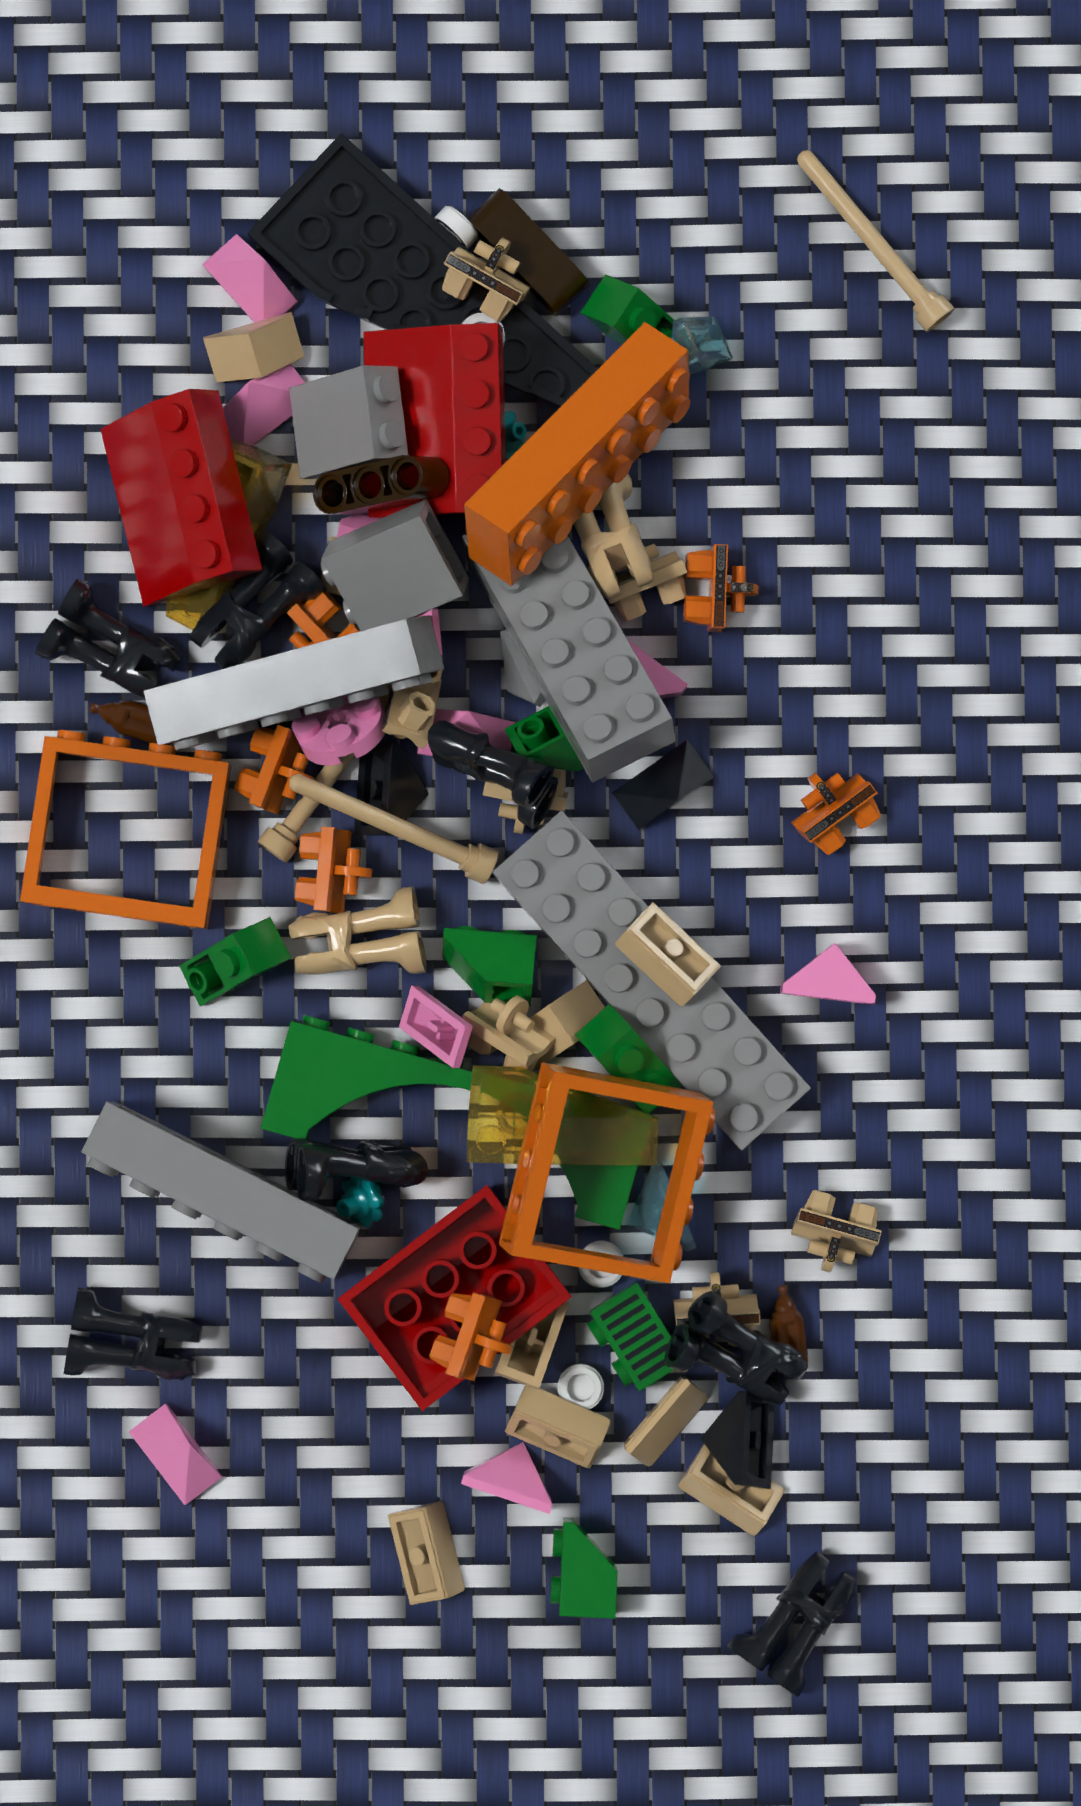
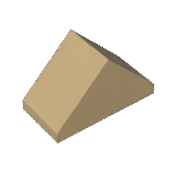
[203,312,304,383]
[530,980,605,1070]
[495,1301,569,1390]

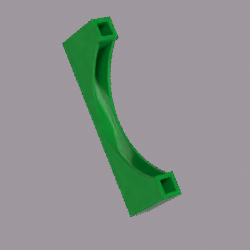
[260,1015,650,1230]

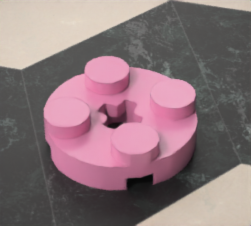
[292,696,385,766]

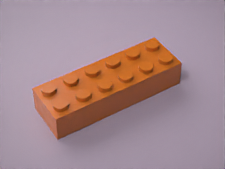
[464,322,690,586]

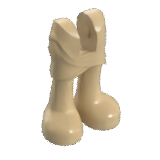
[573,473,653,599]
[288,886,427,975]

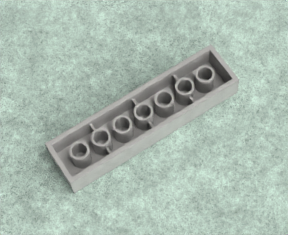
[492,810,811,1151]

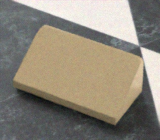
[615,902,721,1007]
[624,1376,708,1466]
[505,1385,610,1469]
[678,1444,786,1536]
[388,1501,465,1605]

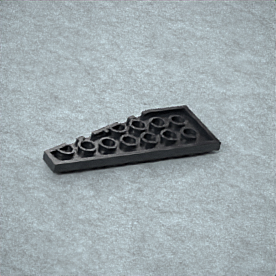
[247,133,598,408]

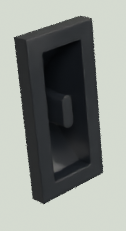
[612,739,714,830]
[354,743,429,836]
[701,1391,775,1489]

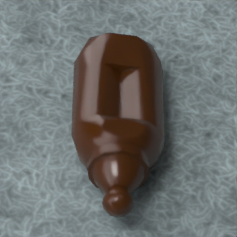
[89,700,170,745]
[769,1285,808,1374]

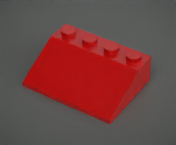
[363,323,506,518]
[100,389,262,607]
[337,1185,572,1411]

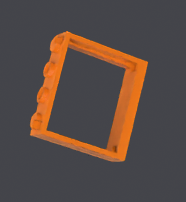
[20,730,232,930]
[499,1062,715,1283]

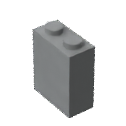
[289,365,408,479]
[321,499,469,631]

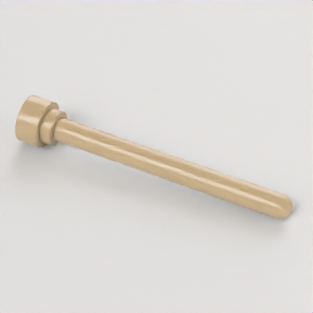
[797,150,955,333]
[257,684,392,864]
[289,774,498,884]

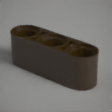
[467,188,590,316]
[313,455,449,515]

